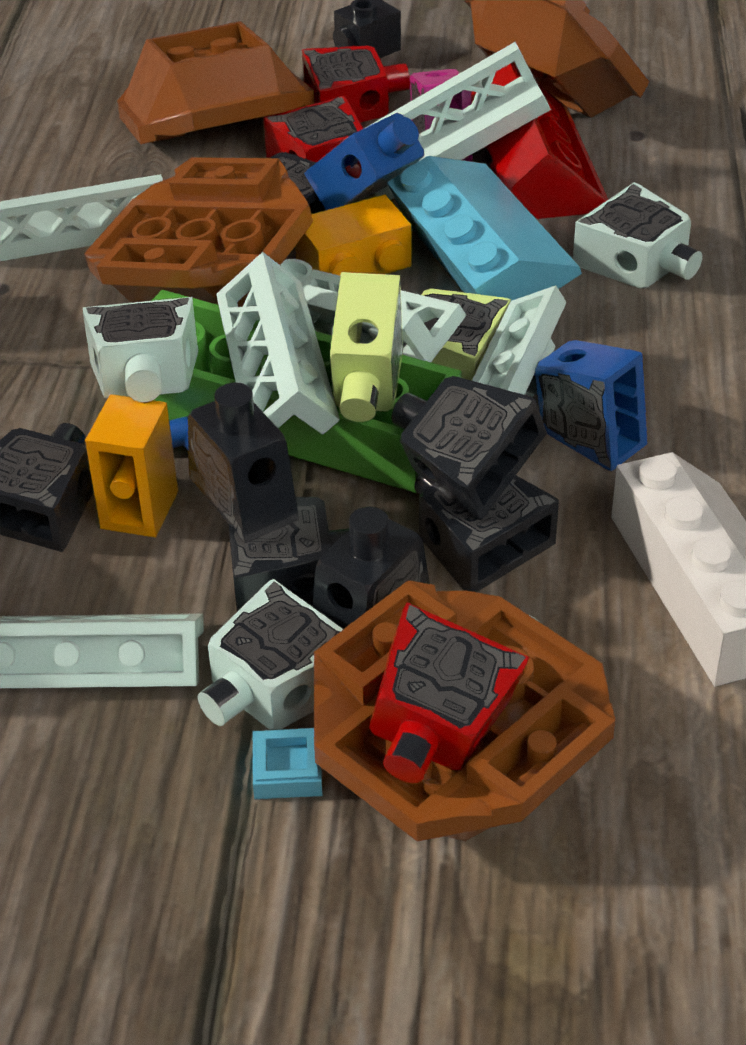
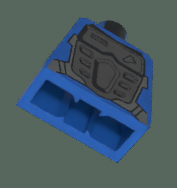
[304,112,425,210]
[527,340,647,471]

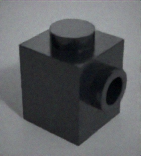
[333,0,401,58]

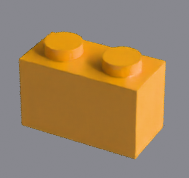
[296,194,412,275]
[85,394,178,538]

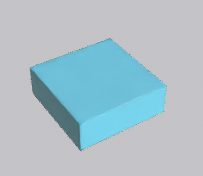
[253,728,322,799]

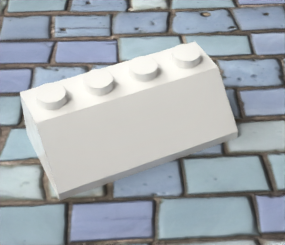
[611,452,746,687]

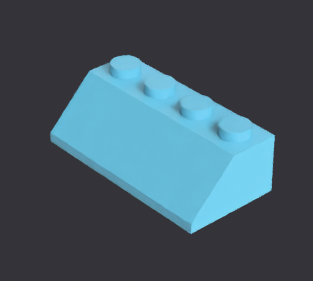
[387,156,582,301]

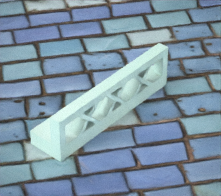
[346,42,551,200]
[0,174,163,261]
[216,252,340,434]
[301,269,466,362]
[472,285,566,398]
[0,614,204,688]

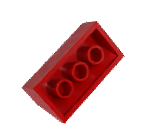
[471,62,609,219]

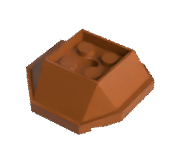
[464,0,650,118]
[117,21,315,144]
[84,157,313,307]
[314,580,616,842]

